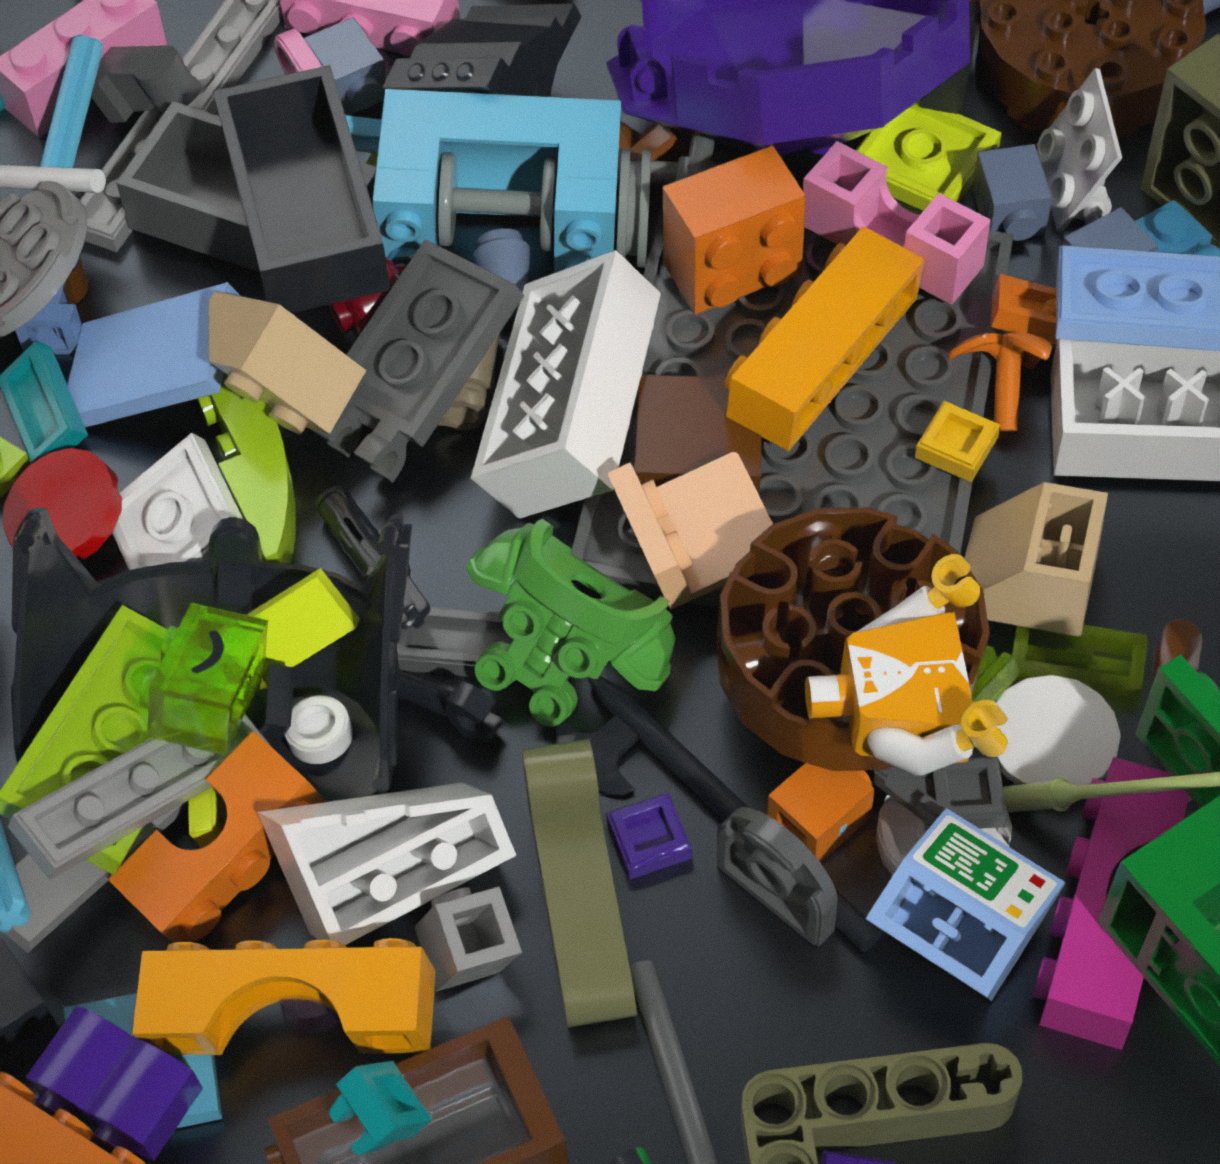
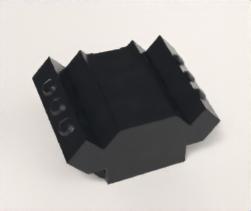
[382,4,582,97]

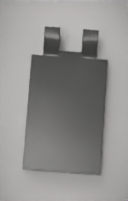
[311,240,525,483]

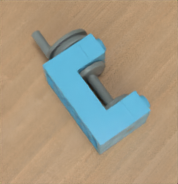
[373,89,721,273]

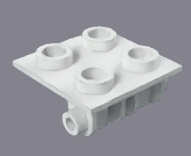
[1037,68,1122,233]

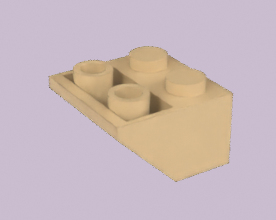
[964,482,1108,637]

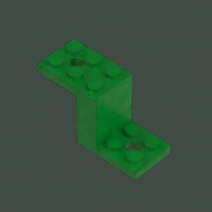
[1097,654,1220,1066]

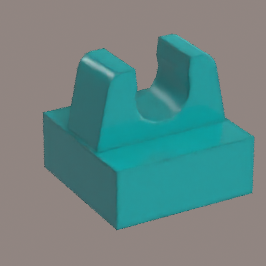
[329,1061,432,1155]

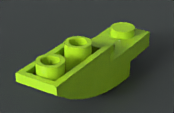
[195,373,296,564]

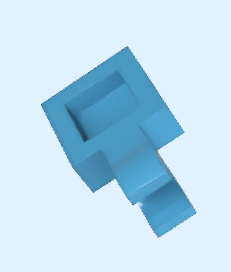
[1135,200,1220,257]

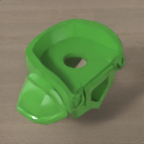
[466,519,675,726]

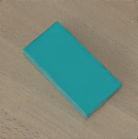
[0,340,88,464]

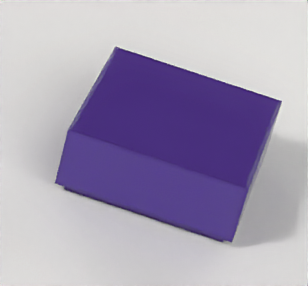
[606,792,692,880]

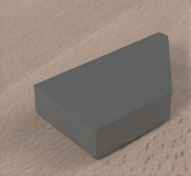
[873,756,1007,829]

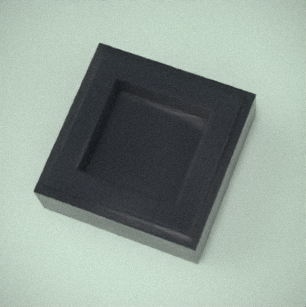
[251,663,295,750]

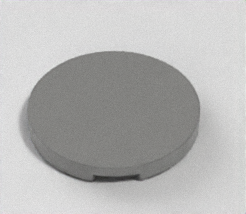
[0,181,87,337]

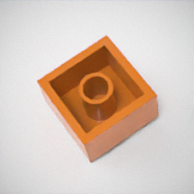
[663,145,806,315]

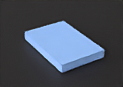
[1055,245,1220,351]
[67,282,239,427]

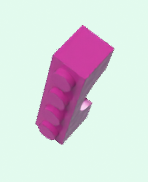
[1032,757,1189,1050]

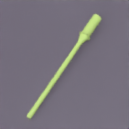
[1003,772,1220,813]

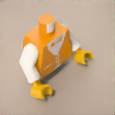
[805,554,1008,776]

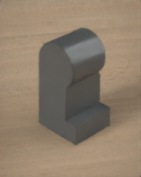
[91,45,201,123]

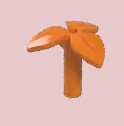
[948,332,1052,431]

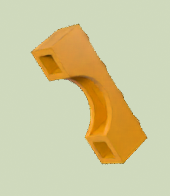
[132,938,436,1055]

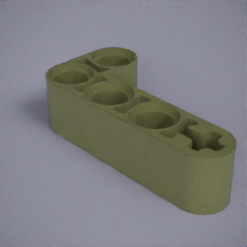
[521,739,637,1028]
[740,1043,1022,1164]

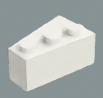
[257,782,516,945]

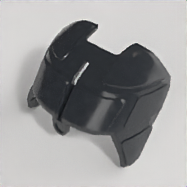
[11,508,412,802]

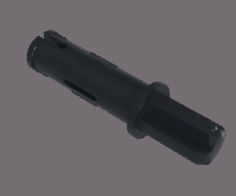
[315,485,431,629]

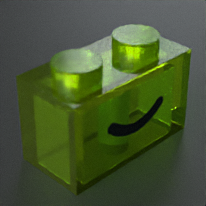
[139,603,268,755]

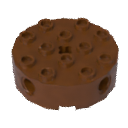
[974,0,1206,140]
[716,507,990,771]

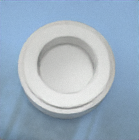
[285,696,353,764]

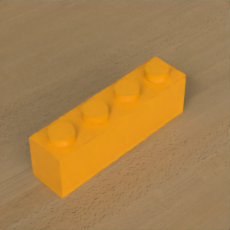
[725,226,925,452]

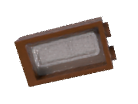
[263,1016,569,1164]

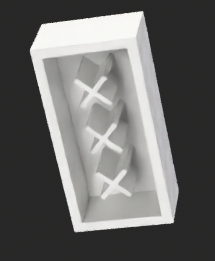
[471,250,661,518]
[1050,339,1220,481]

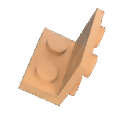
[607,452,773,610]

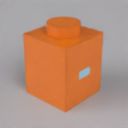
[767,763,874,862]

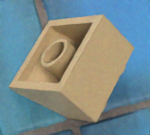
[209,291,366,434]

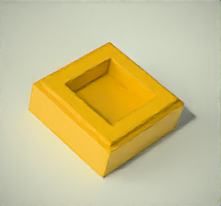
[915,401,1000,482]

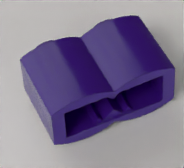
[26,1005,203,1161]

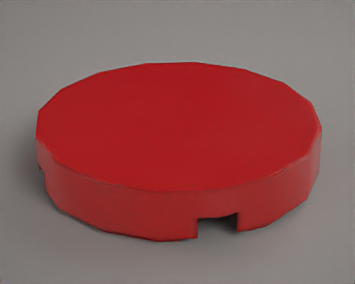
[2,448,122,559]

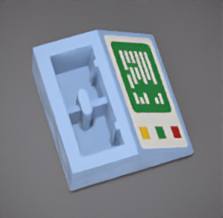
[866,808,1066,1001]

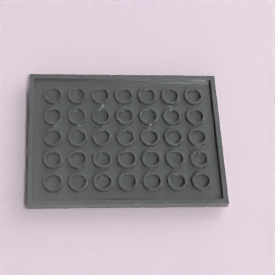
[571,202,1014,608]

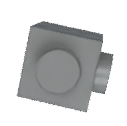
[414,887,522,992]

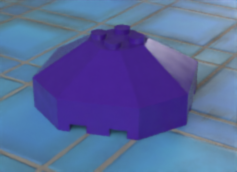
[606,0,970,159]

